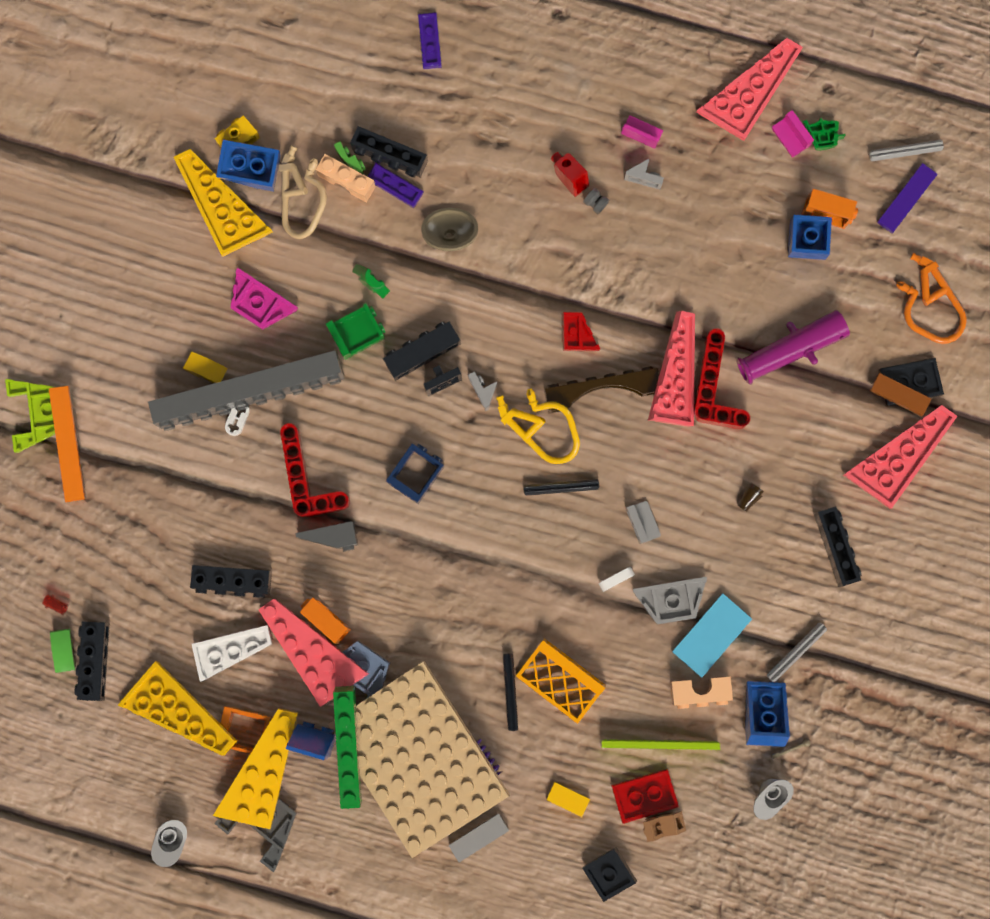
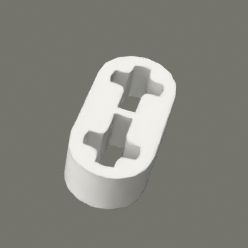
[225,407,250,436]
[599,566,635,592]

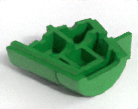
[803,118,846,151]
[352,264,390,299]

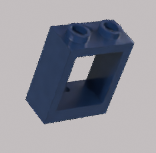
[386,443,444,505]

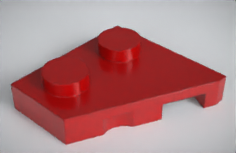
[562,312,600,351]

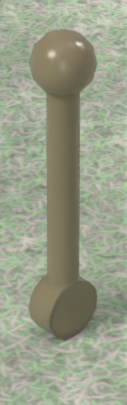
[772,739,810,759]

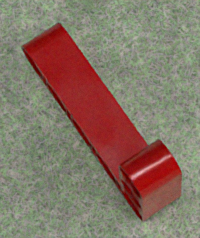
[694,329,750,429]
[280,423,350,517]

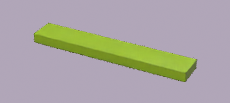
[601,739,720,750]

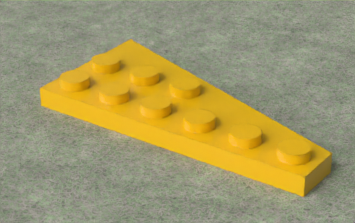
[173,149,273,257]
[118,661,237,756]
[213,708,298,829]

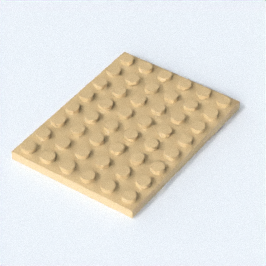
[328,661,510,858]

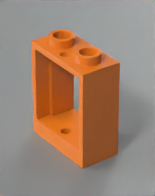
[802,189,858,229]
[300,598,352,644]
[220,706,273,754]

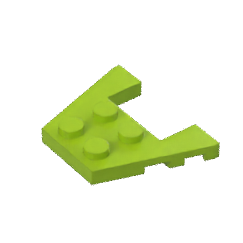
[5,379,55,453]

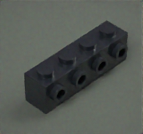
[350,126,428,178]
[383,321,461,381]
[814,506,862,587]
[190,565,272,598]
[74,621,110,701]

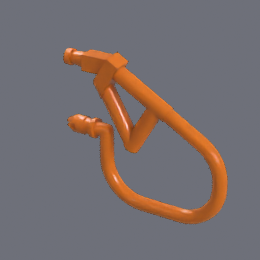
[896,252,967,344]

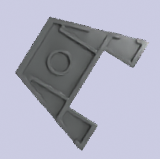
[214,797,297,872]

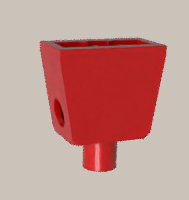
[551,152,589,197]

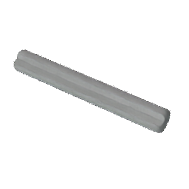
[869,140,944,161]
[767,623,827,682]

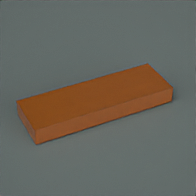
[870,373,931,417]

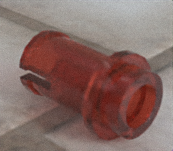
[42,594,69,616]

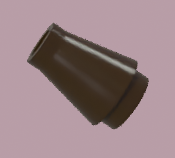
[737,482,764,512]

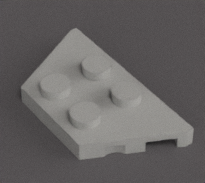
[633,577,707,624]

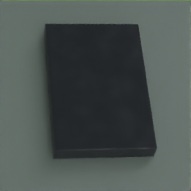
[878,357,944,406]

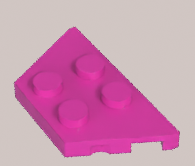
[230,268,298,330]

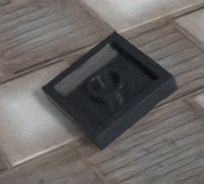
[423,365,462,397]
[582,847,637,902]

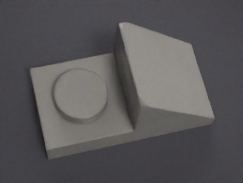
[624,159,664,190]
[468,371,497,411]

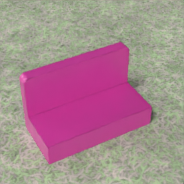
[772,110,814,157]
[621,115,663,149]

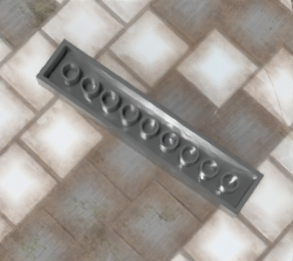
[148,350,345,431]

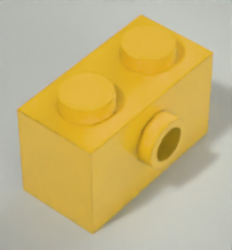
[214,115,260,148]

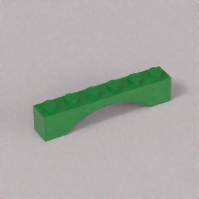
[333,686,362,809]

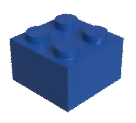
[788,215,832,260]

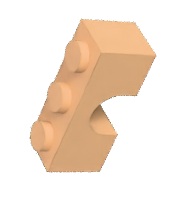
[315,154,376,203]
[670,677,733,709]

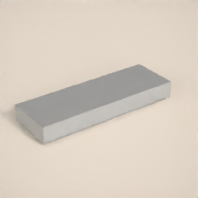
[448,813,509,862]

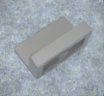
[626,501,661,544]

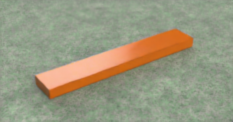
[49,386,86,502]

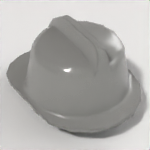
[753,779,793,820]
[151,820,187,867]

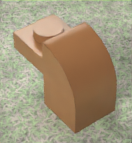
[643,811,686,842]

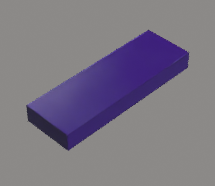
[418,12,442,70]
[367,163,424,208]

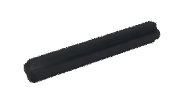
[524,479,600,496]
[503,653,518,731]

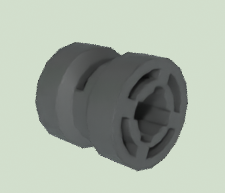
[583,188,610,214]

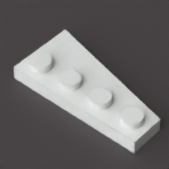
[192,625,272,682]

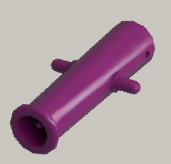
[737,310,850,385]

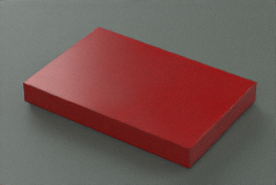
[611,769,679,824]

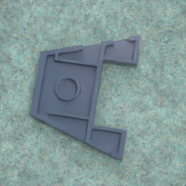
[342,641,390,700]

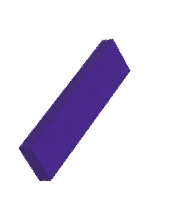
[877,163,938,234]

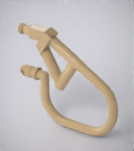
[279,145,327,239]

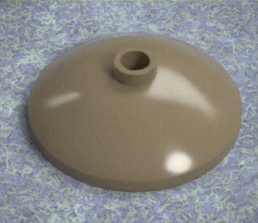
[421,208,478,251]

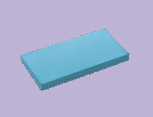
[672,593,752,678]

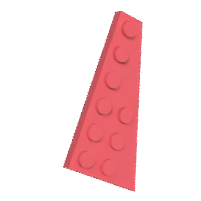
[696,38,803,141]
[648,311,695,427]
[843,405,957,509]
[258,599,370,707]

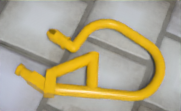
[496,388,580,464]

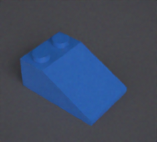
[216,140,281,192]
[745,681,790,747]
[286,721,336,760]

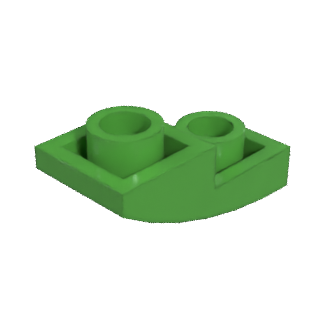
[334,142,365,175]
[50,629,76,673]

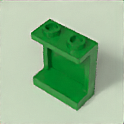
[326,303,386,360]

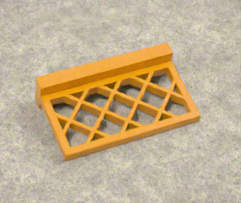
[516,638,606,724]

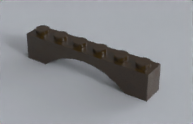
[544,366,659,414]

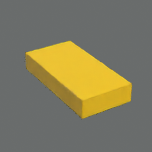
[546,782,590,817]

